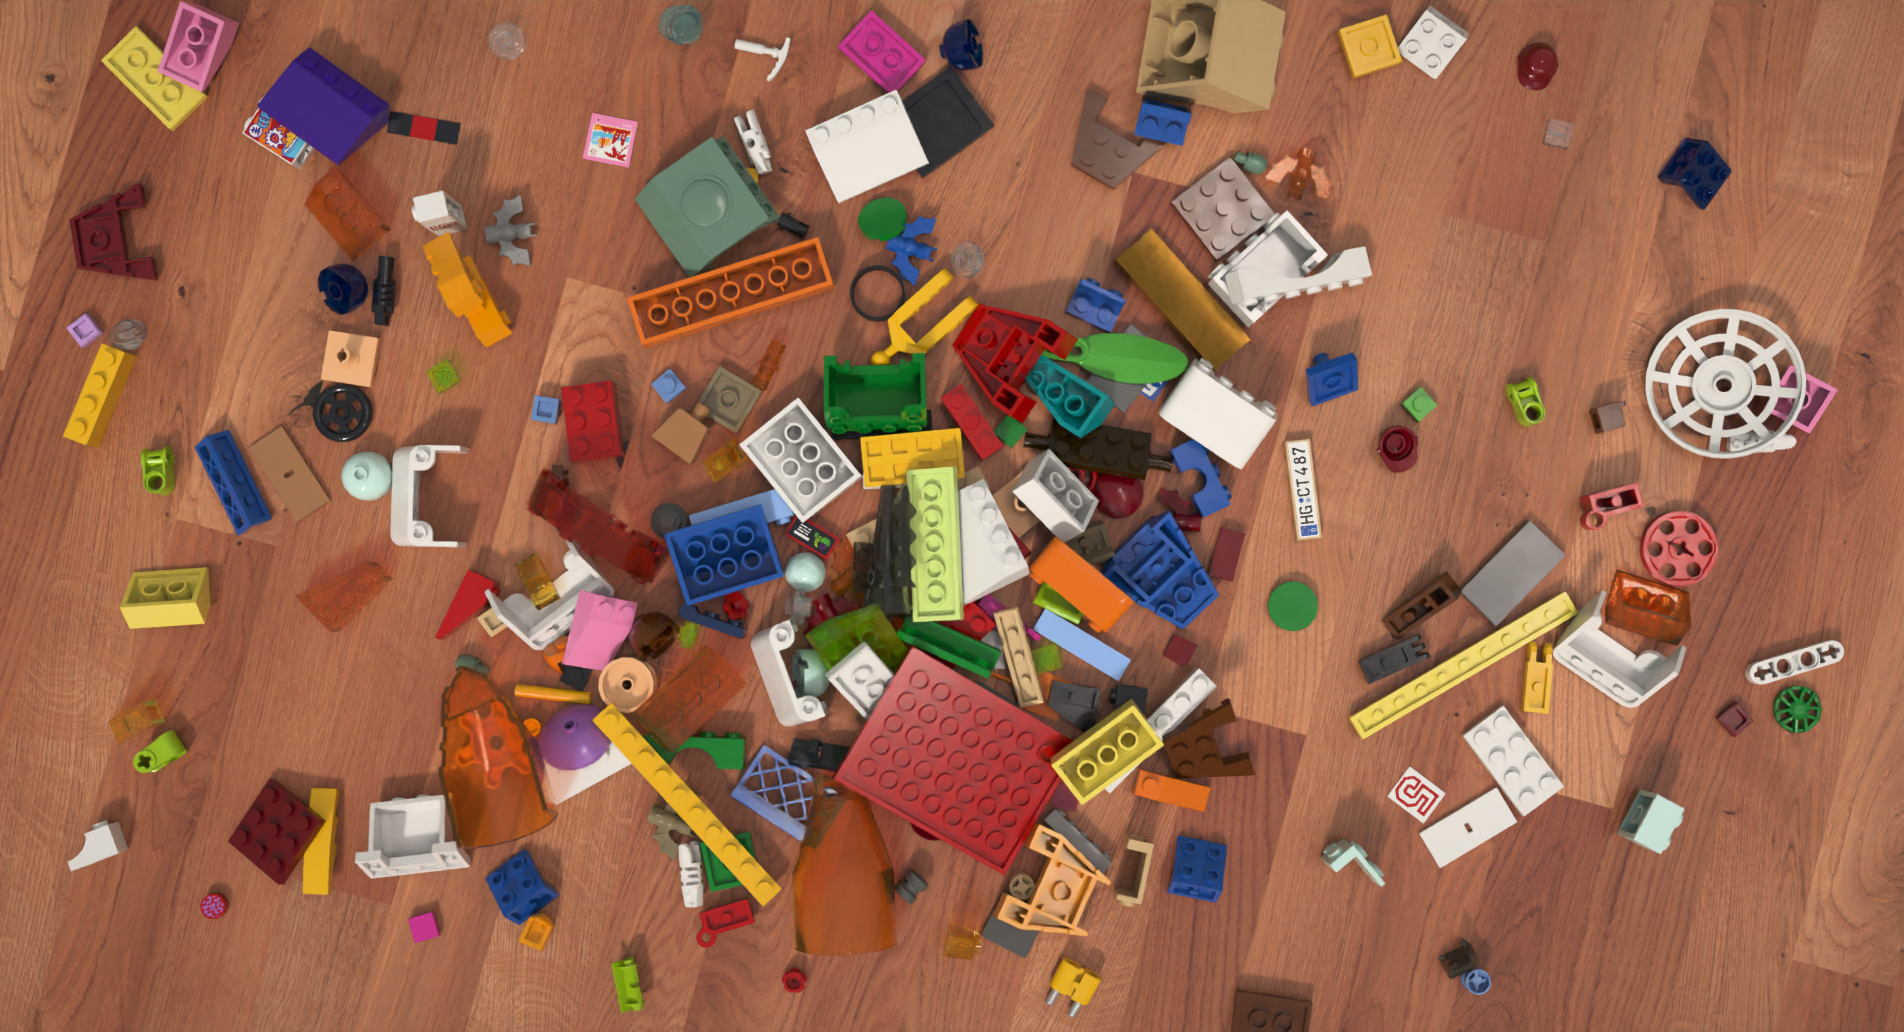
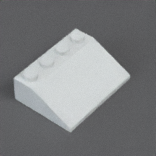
[805,90,929,203]
[739,398,863,523]
[958,479,1030,606]

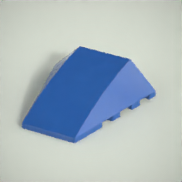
[1100,510,1219,629]

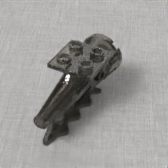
[853,485,916,619]

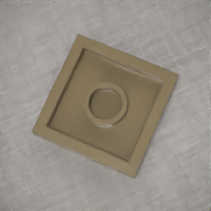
[697,366,763,434]

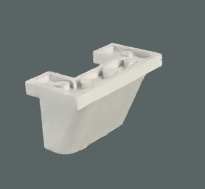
[355,794,470,879]

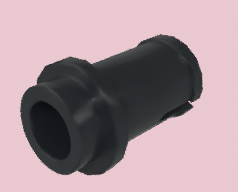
[776,212,810,240]

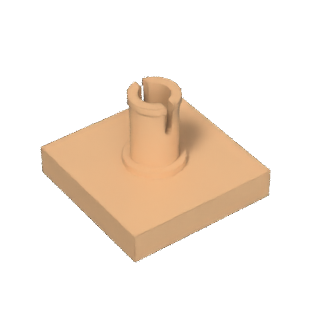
[321,330,381,388]
[993,470,1041,538]

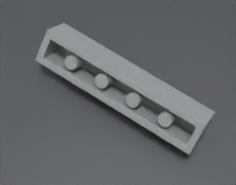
[1044,808,1112,874]

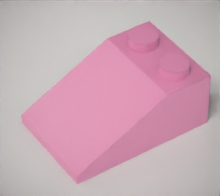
[157,1,239,92]
[562,590,638,671]

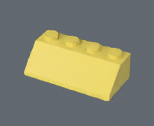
[1051,698,1164,805]

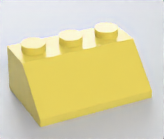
[120,567,210,629]

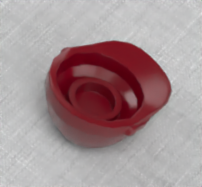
[1518,42,1559,90]
[1377,425,1418,473]

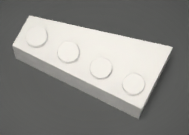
[537,732,640,809]

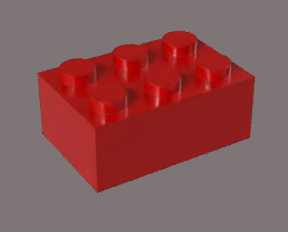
[561,381,625,464]

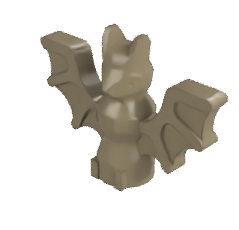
[647,793,700,860]

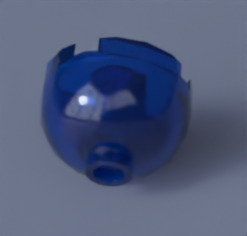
[939,19,983,71]
[318,263,368,315]

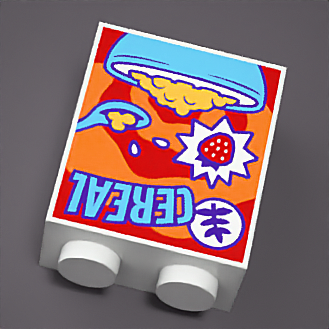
[242,97,314,170]

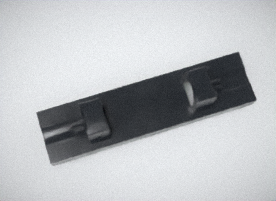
[788,738,850,772]

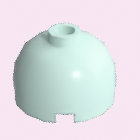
[341,451,392,501]
[792,649,833,698]

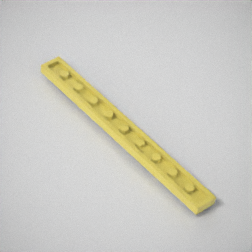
[1348,592,1578,739]

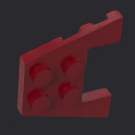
[69,184,158,281]

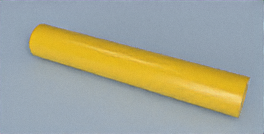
[515,684,592,704]

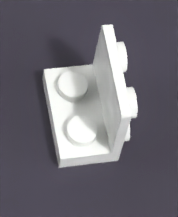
[1398,5,1469,79]

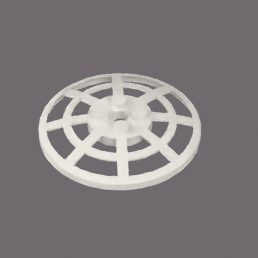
[1645,309,1806,459]

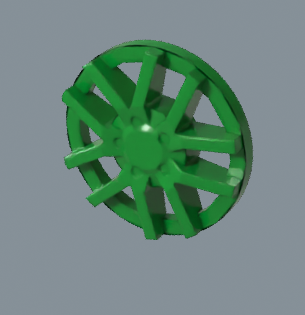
[1773,686,1823,733]

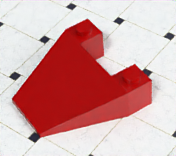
[952,304,1078,423]

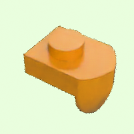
[518,913,554,952]

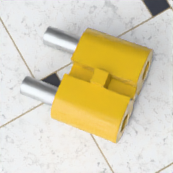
[1045,957,1102,1018]

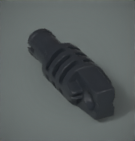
[371,256,396,326]

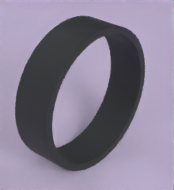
[850,265,905,322]

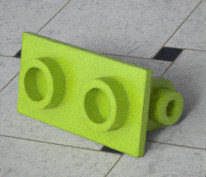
[611,956,645,1013]

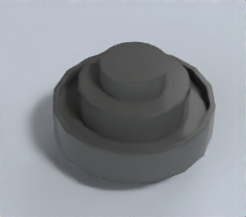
[650,503,688,539]

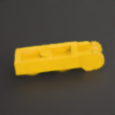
[1521,641,1553,714]

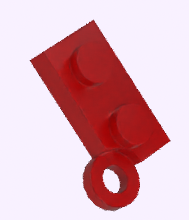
[696,898,755,948]

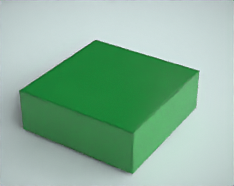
[993,415,1028,449]

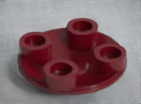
[1093,473,1143,518]

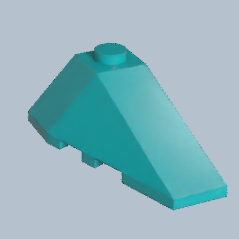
[1025,355,1115,438]

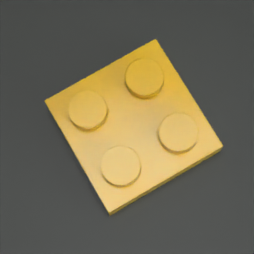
[1338,15,1402,79]

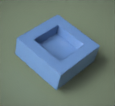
[651,369,687,404]
[531,395,561,424]

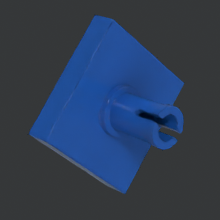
[1305,352,1358,407]

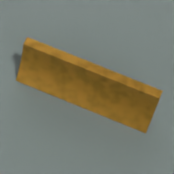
[1114,229,1251,372]

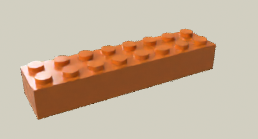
[627,237,835,349]

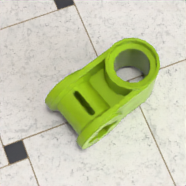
[1506,376,1545,427]
[141,446,175,496]
[133,730,187,773]

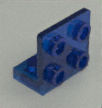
[1657,137,1732,210]

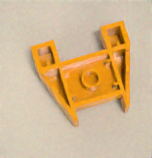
[422,231,512,348]
[993,823,1111,936]

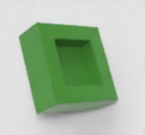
[1401,387,1437,422]

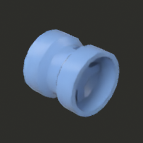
[1460,965,1491,995]

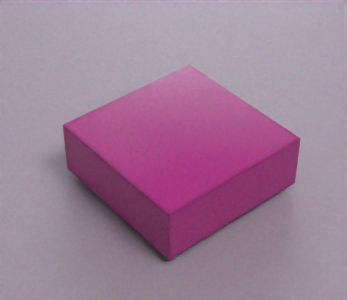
[408,911,441,943]

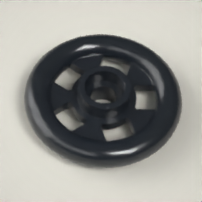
[313,383,372,442]

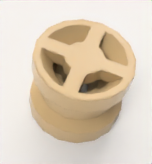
[1009,872,1035,900]

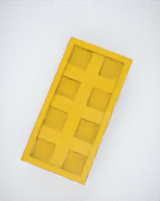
[860,428,965,487]

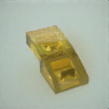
[515,553,560,610]

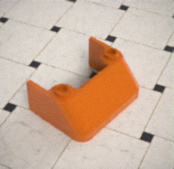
[1028,537,1134,633]

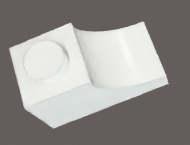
[68,820,129,871]

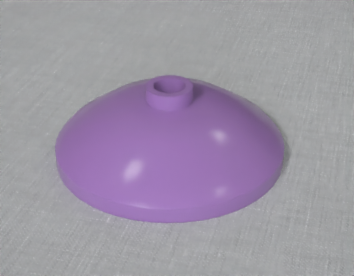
[538,704,611,771]

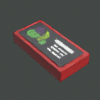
[785,516,840,560]

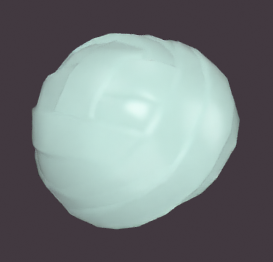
[785,552,826,592]

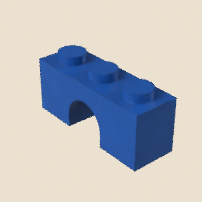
[1168,439,1232,518]

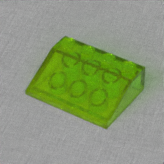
[805,604,908,717]

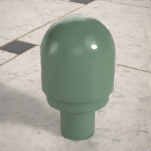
[1233,151,1268,175]
[455,654,490,678]

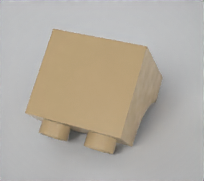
[1136,0,1286,114]

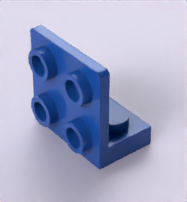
[1065,278,1126,333]
[1167,836,1227,903]
[486,849,559,925]

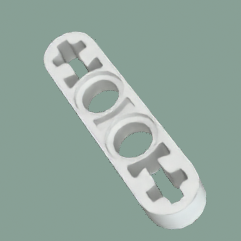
[1745,640,1844,685]

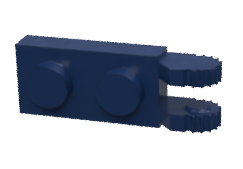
[678,604,748,639]

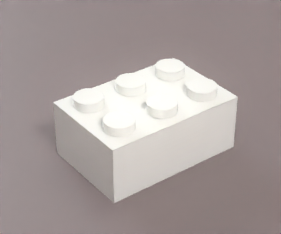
[1013,449,1099,543]

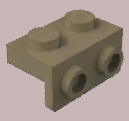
[1065,520,1115,565]

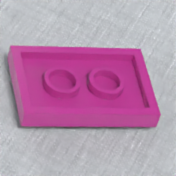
[838,10,926,94]

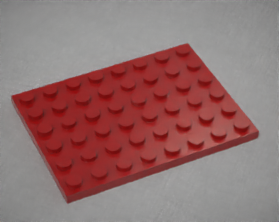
[833,645,1073,876]

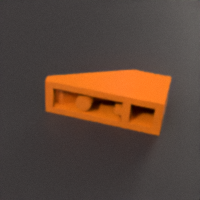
[1132,767,1211,812]

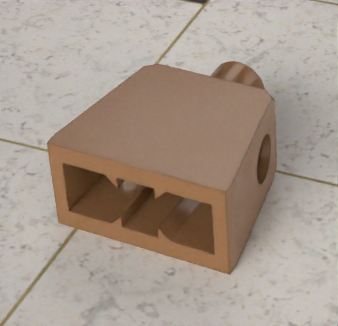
[652,401,712,464]

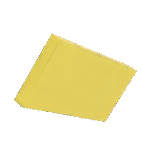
[101,26,208,131]

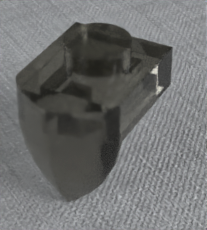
[1438,939,1478,979]

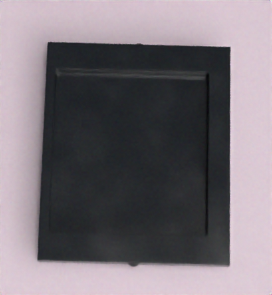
[903,66,994,179]

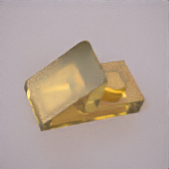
[702,438,748,483]

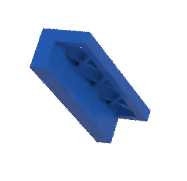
[195,430,272,536]

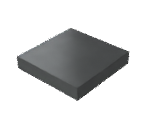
[981,890,1039,959]

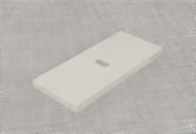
[1419,787,1517,868]

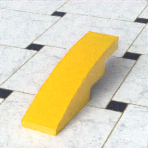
[303,788,339,895]

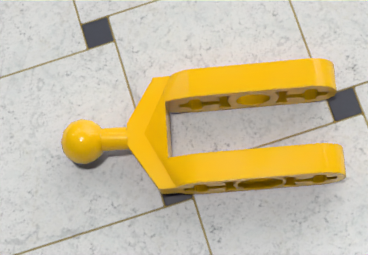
[871,268,979,365]

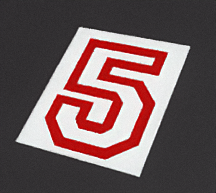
[1388,767,1446,824]

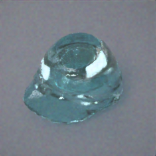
[658,5,704,45]

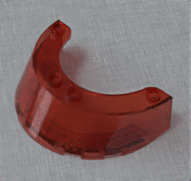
[526,468,671,585]

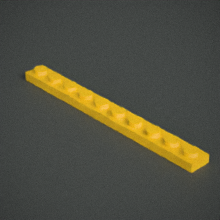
[592,702,782,906]

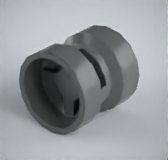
[894,869,929,905]

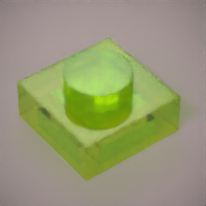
[425,359,462,394]
[678,622,699,649]
[1031,643,1063,675]

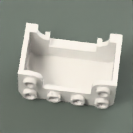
[1208,211,1328,327]
[1159,358,1278,469]

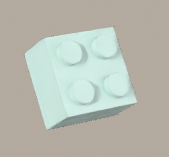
[1617,789,1684,854]

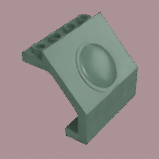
[635,136,780,278]

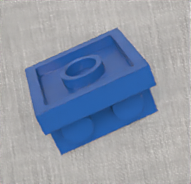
[1134,97,1192,146]

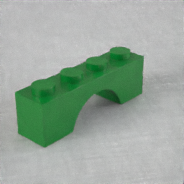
[643,729,747,770]

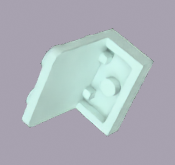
[1320,838,1385,887]

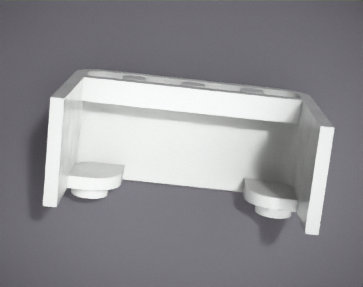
[390,445,470,548]
[485,531,614,650]
[1553,590,1686,708]

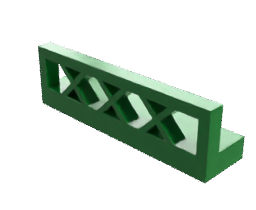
[896,610,1002,678]

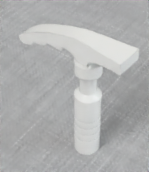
[735,38,791,82]

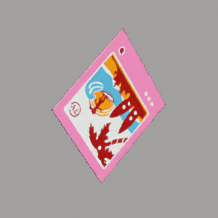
[583,113,638,167]

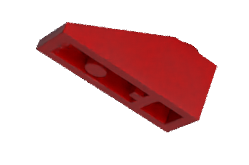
[435,570,501,640]

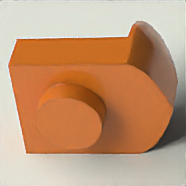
[542,635,569,674]

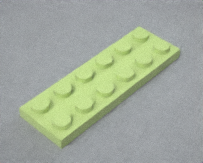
[906,467,964,622]

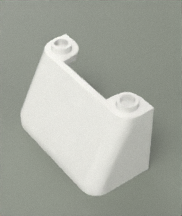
[751,619,829,727]

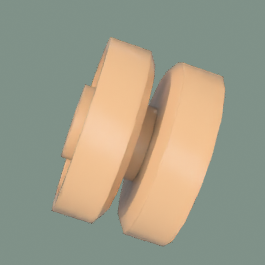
[598,656,659,713]

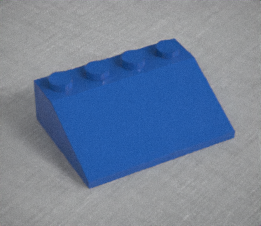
[664,504,785,606]

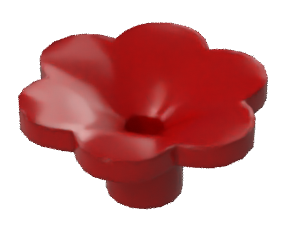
[723,591,749,620]

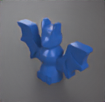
[886,216,937,285]

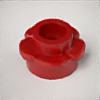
[782,968,807,993]

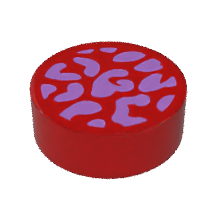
[200,893,229,919]

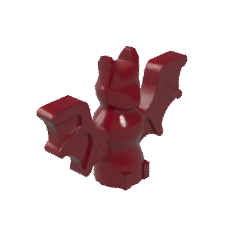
[1150,487,1201,544]
[803,593,869,648]

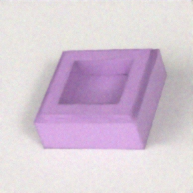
[66,313,104,348]

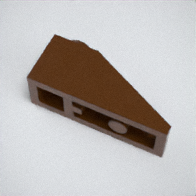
[1382,571,1462,640]

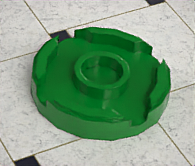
[858,197,908,241]
[1267,581,1318,631]

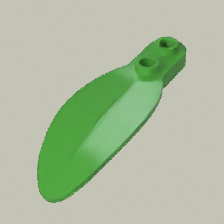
[1042,333,1188,384]

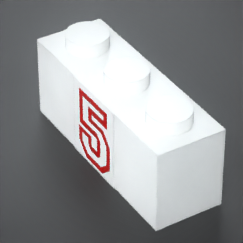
[412,191,467,236]

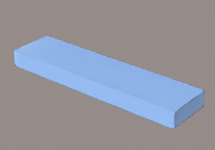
[1033,609,1131,681]

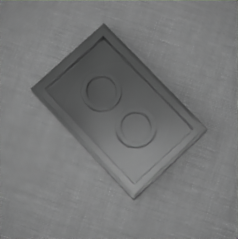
[1086,324,1149,413]

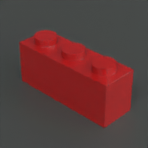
[940,384,1003,462]

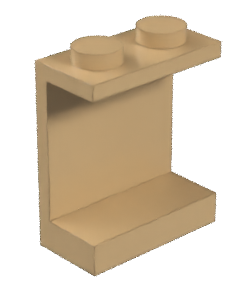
[1112,833,1154,907]

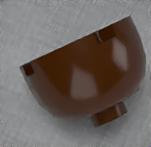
[629,612,680,662]

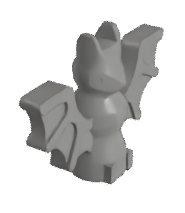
[484,195,537,266]

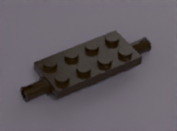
[1023,417,1173,480]

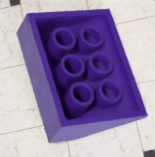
[258,47,390,165]

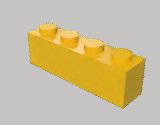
[63,343,137,448]

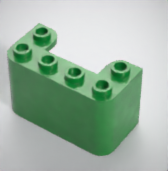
[824,353,927,434]

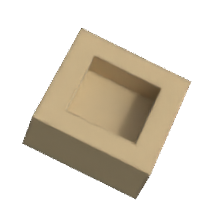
[476,606,507,637]

